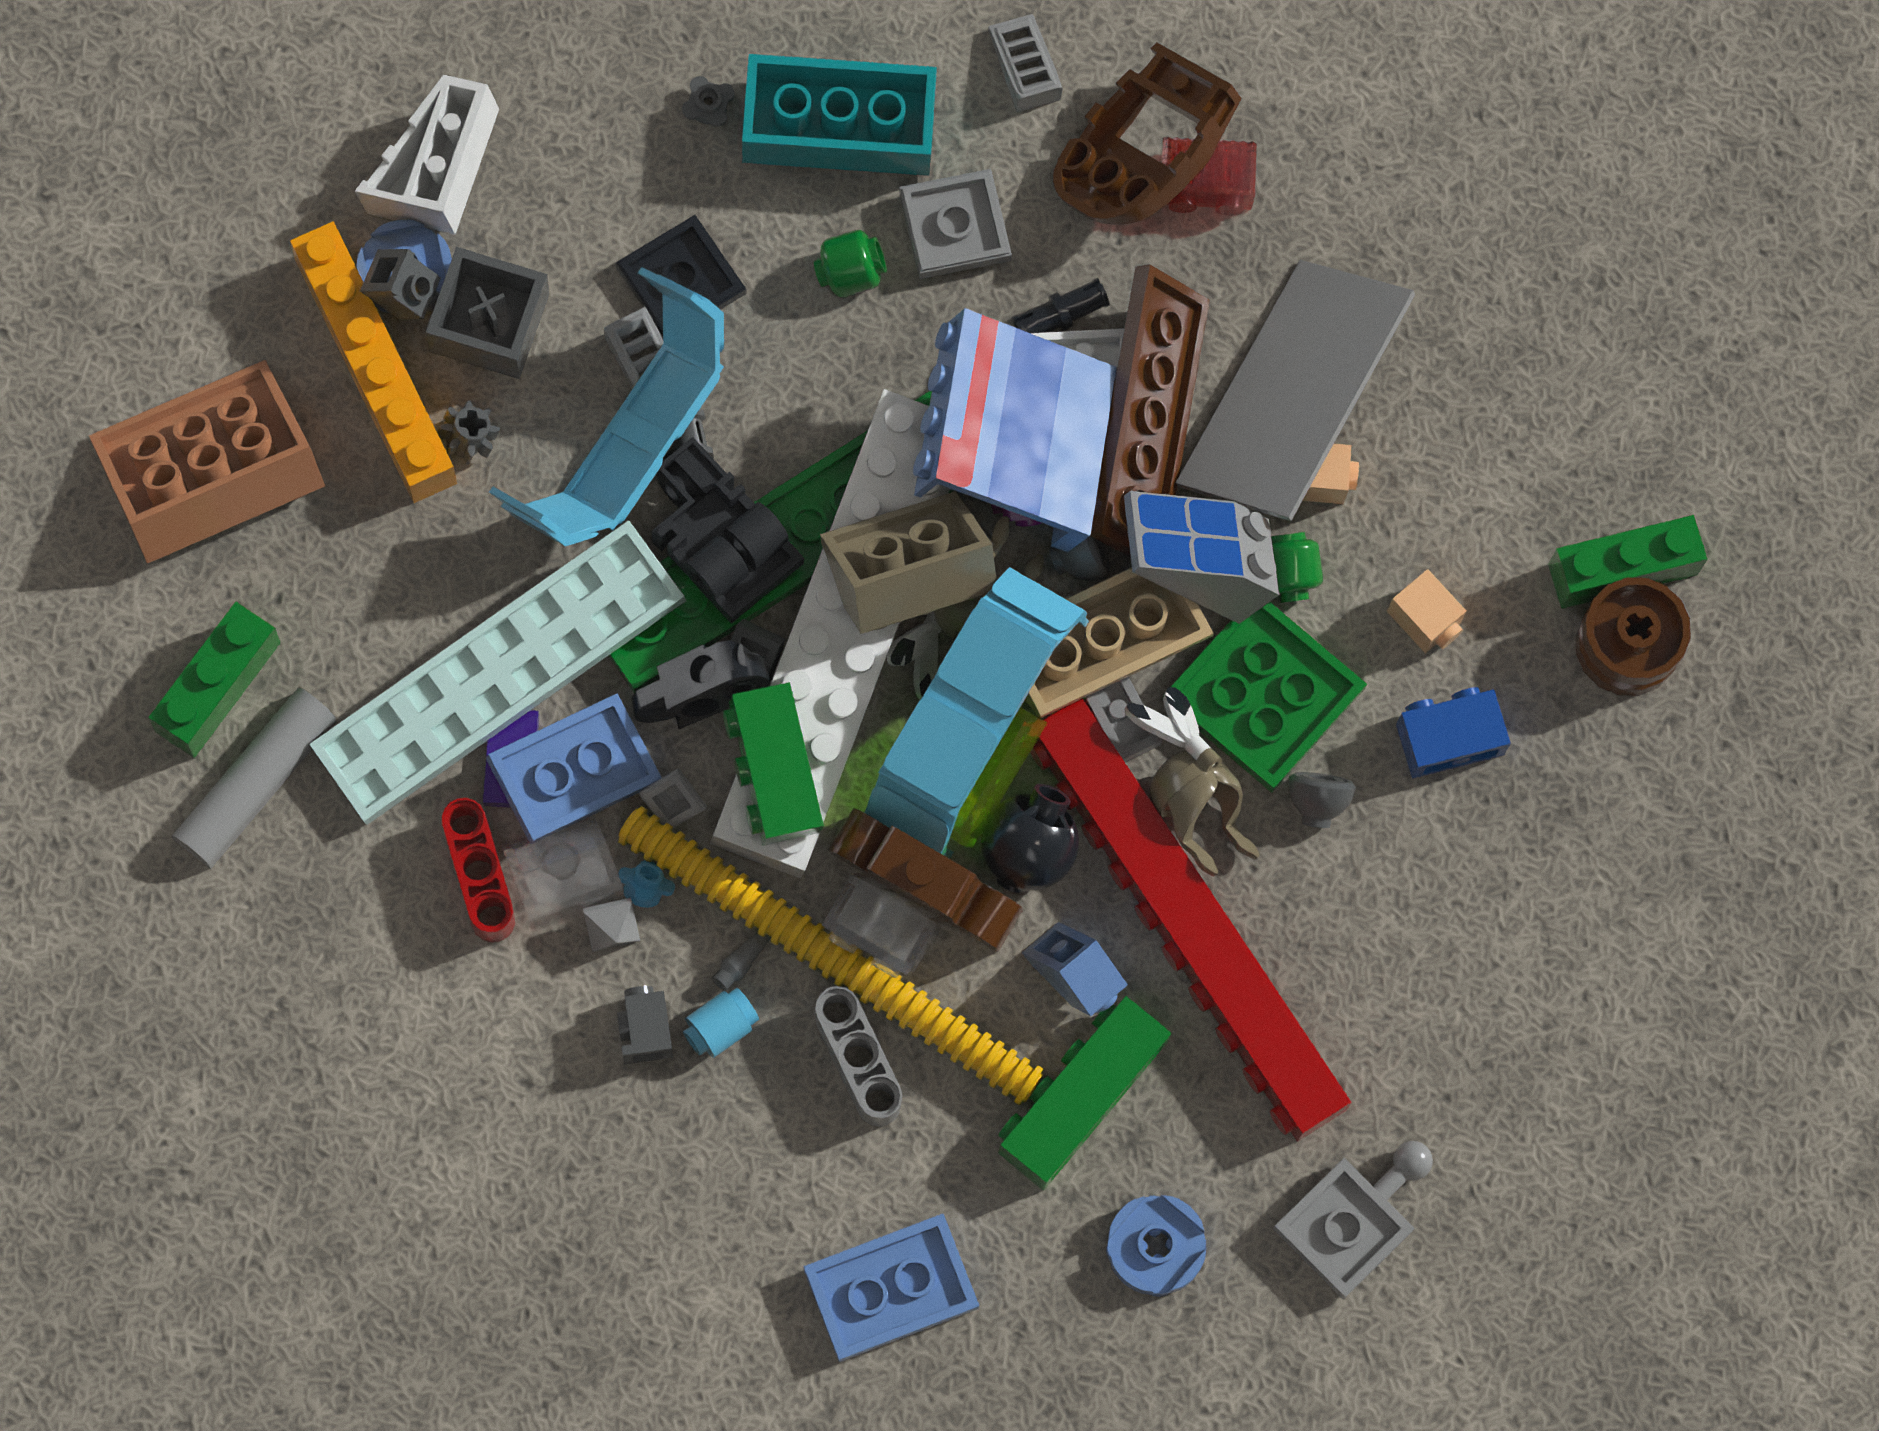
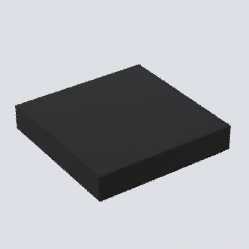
[616,215,747,336]

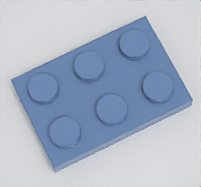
[486,693,662,845]
[803,1214,979,1362]

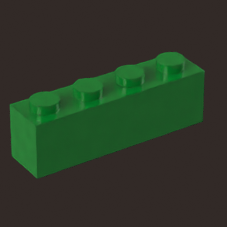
[998,996,1172,1191]

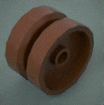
[1576,578,1691,696]

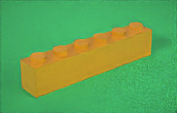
[290,221,457,503]

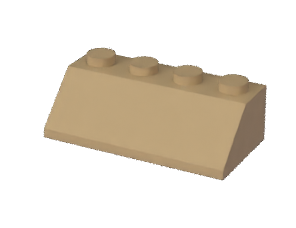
[1025,568,1214,718]

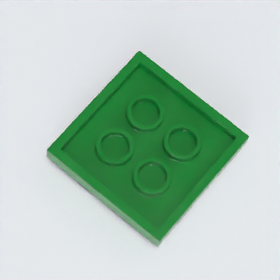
[1162,602,1367,793]

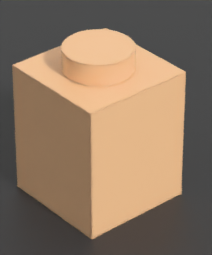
[1302,444,1359,504]
[1387,569,1467,654]

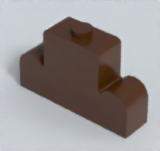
[828,808,1023,952]

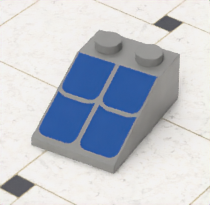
[1124,491,1279,624]

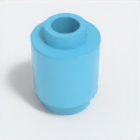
[683,988,759,1058]

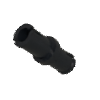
[1011,278,1110,333]

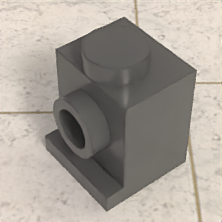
[360,249,441,319]
[617,986,673,1065]

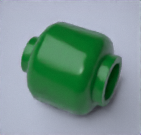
[813,230,887,298]
[1271,532,1323,603]

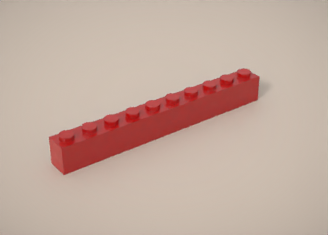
[1028,699,1352,1142]

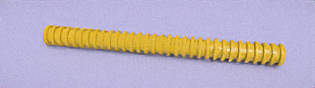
[618,806,1043,1105]

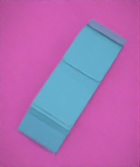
[489,267,724,547]
[865,567,1089,858]

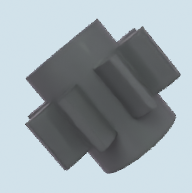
[437,400,500,464]

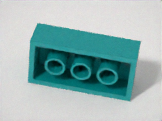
[742,54,937,176]

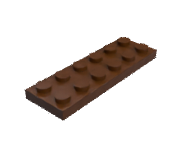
[1090,264,1210,557]

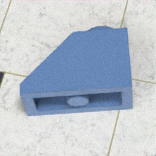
[1022,922,1128,1016]

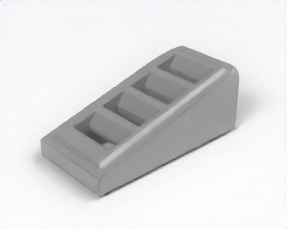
[988,14,1063,112]
[604,307,663,389]

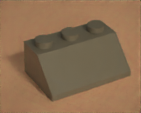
[820,491,997,634]

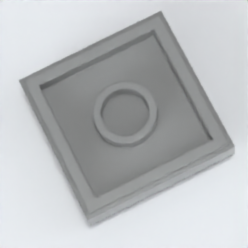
[899,169,1012,279]

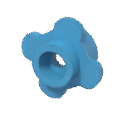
[617,860,675,908]

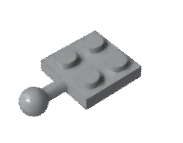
[1273,1141,1433,1300]

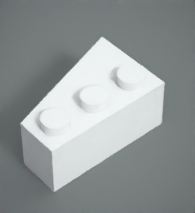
[355,75,499,235]

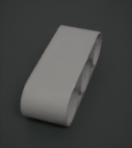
[815,986,902,1127]

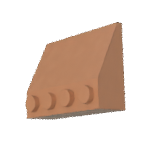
[89,360,325,564]

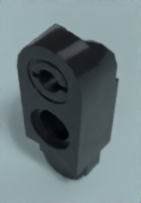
[631,640,770,729]

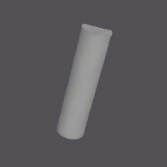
[172,687,336,869]

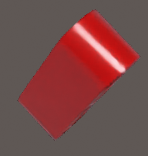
[442,798,515,943]

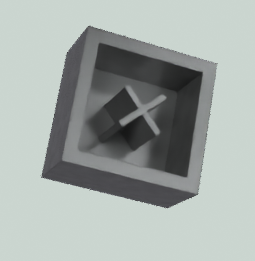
[425,247,550,379]

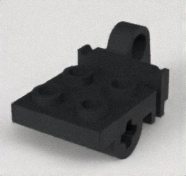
[652,437,804,624]

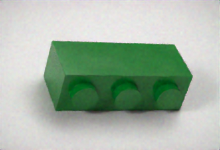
[1548,515,1708,609]
[148,601,280,758]
[723,682,824,846]

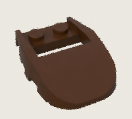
[1053,42,1242,225]

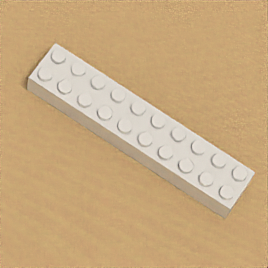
[710,389,950,879]

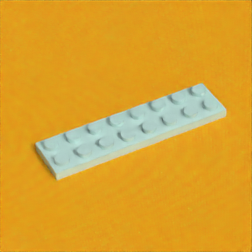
[310,520,686,825]

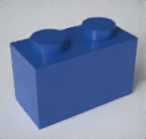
[1396,687,1511,779]

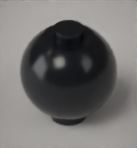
[981,784,1079,893]

